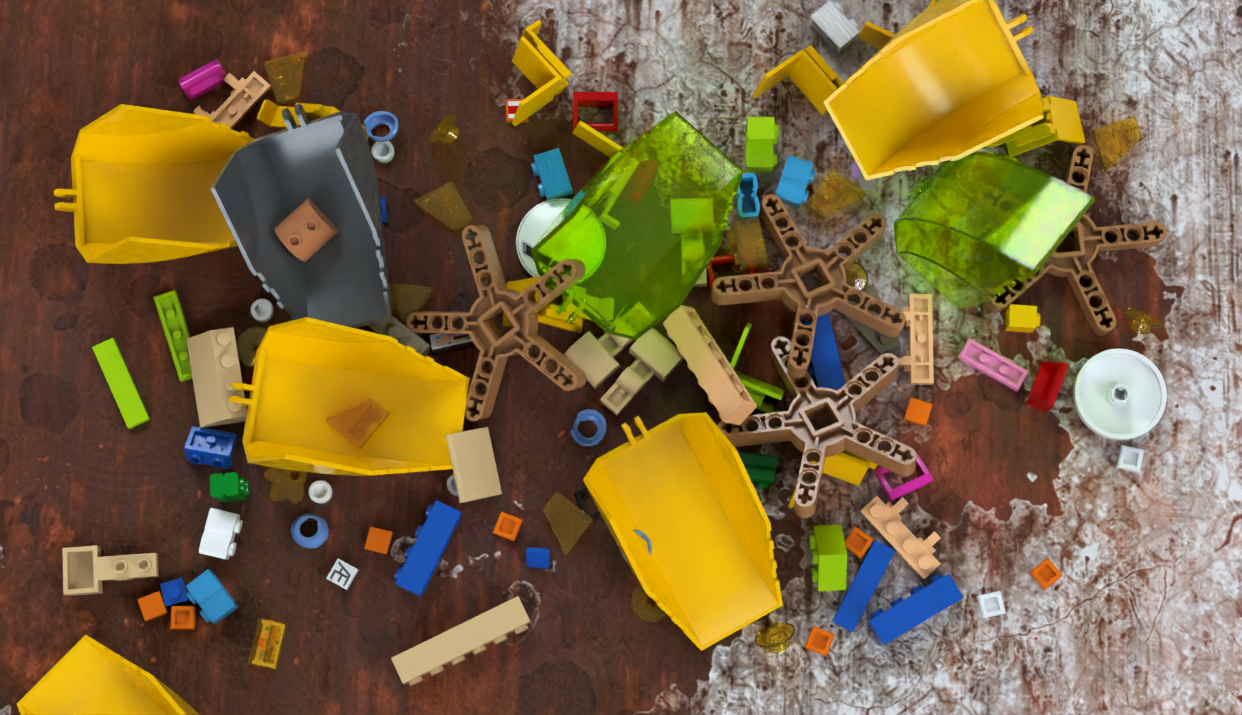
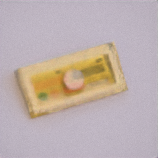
[248,618,287,669]

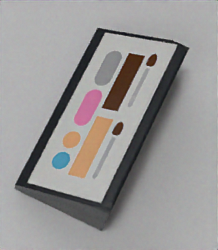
[428,326,475,356]

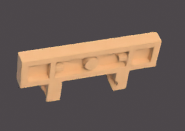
[193,71,271,129]
[898,294,934,385]
[860,496,941,580]

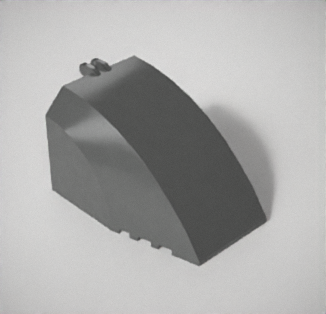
[210,104,392,328]

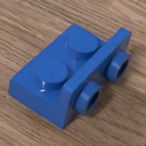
[184,426,237,469]

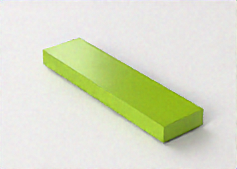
[153,290,192,382]
[92,338,151,429]

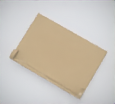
[445,427,502,503]

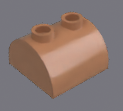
[274,198,340,262]

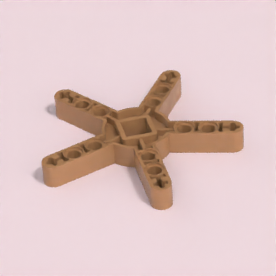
[974,145,1167,336]
[711,194,906,378]
[406,225,586,421]
[718,337,917,518]

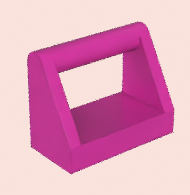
[178,59,227,101]
[873,451,933,502]

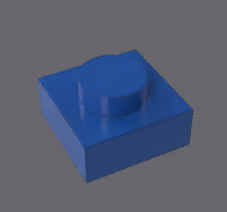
[160,578,190,607]

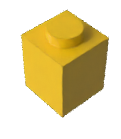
[1005,304,1040,333]

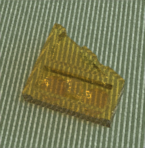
[264,51,306,105]
[805,169,867,219]
[414,181,473,231]
[389,283,434,323]
[326,399,390,449]
[543,491,594,555]

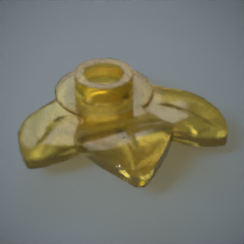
[263,467,307,505]

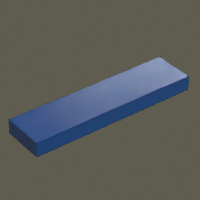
[831,540,895,633]

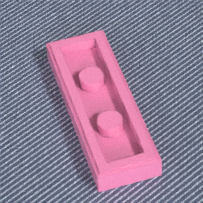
[957,338,1029,392]

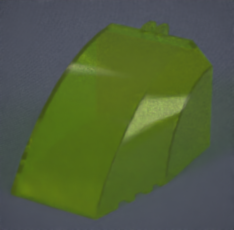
[531,111,744,340]
[894,151,1095,310]

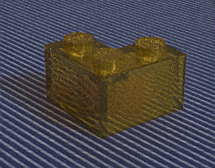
[726,217,768,271]

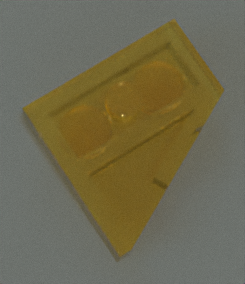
[1091,116,1142,171]

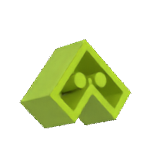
[745,117,779,173]
[809,524,847,591]

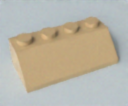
[186,327,247,428]

